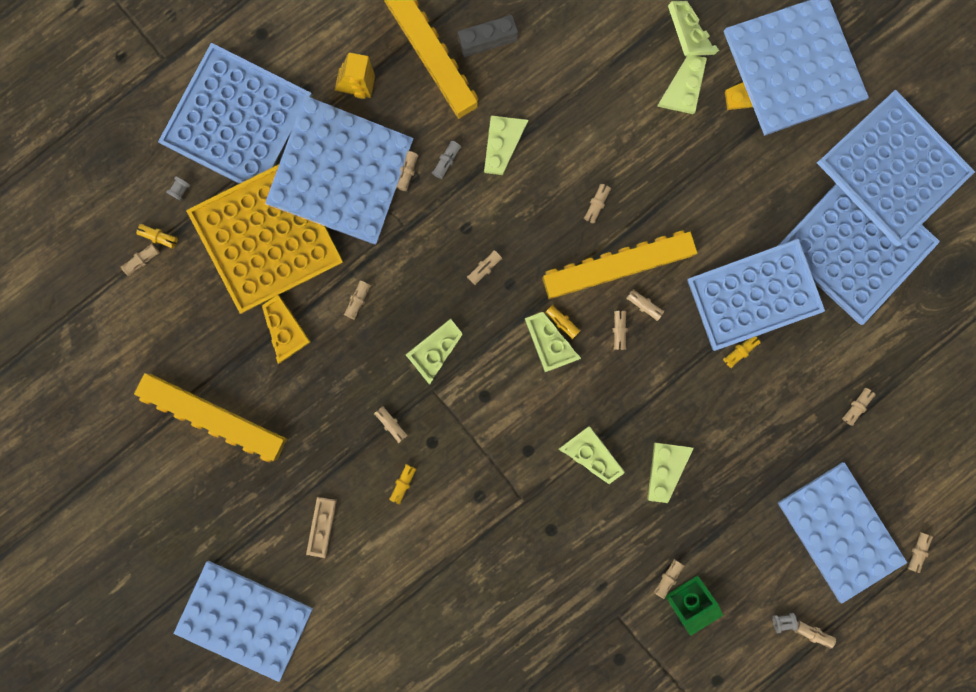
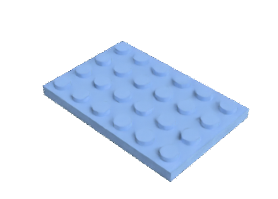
[687,239,825,351]
[777,463,907,603]
[173,561,313,682]

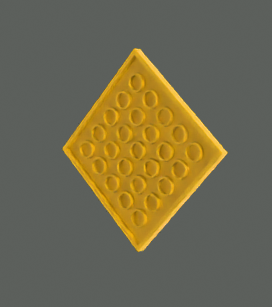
[186,164,344,314]

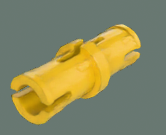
[137,224,178,249]
[545,305,581,339]
[723,336,760,368]
[389,464,417,504]

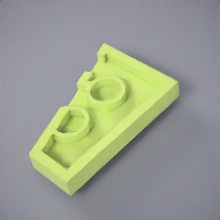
[668,1,719,56]
[658,56,707,114]
[484,116,528,175]
[525,312,581,372]
[406,319,462,384]
[559,426,625,484]
[648,443,694,503]

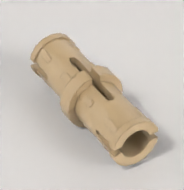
[396,151,418,191]
[584,184,611,223]
[121,243,160,276]
[467,250,502,285]
[344,281,371,320]
[626,289,664,321]
[613,311,628,350]
[842,388,876,426]
[374,406,408,443]
[907,532,933,573]
[654,559,685,599]
[794,620,836,649]

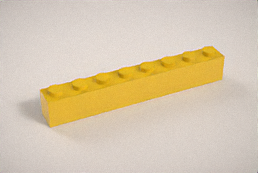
[384,0,479,119]
[542,230,697,299]
[134,373,287,462]

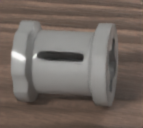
[166,176,191,201]
[773,613,798,634]

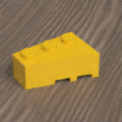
[334,53,375,99]

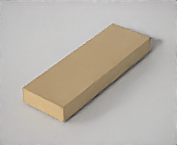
[306,497,337,558]

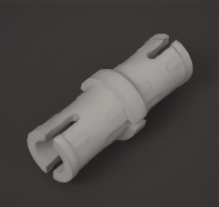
[432,141,461,179]

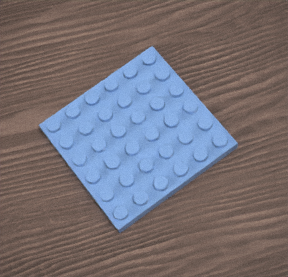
[723,0,869,136]
[158,43,313,184]
[817,90,975,246]
[265,96,413,245]
[778,184,940,325]

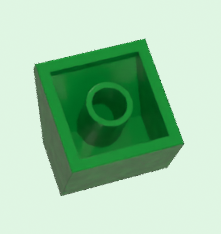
[666,575,723,636]

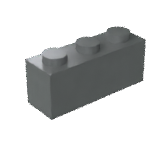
[458,15,518,57]

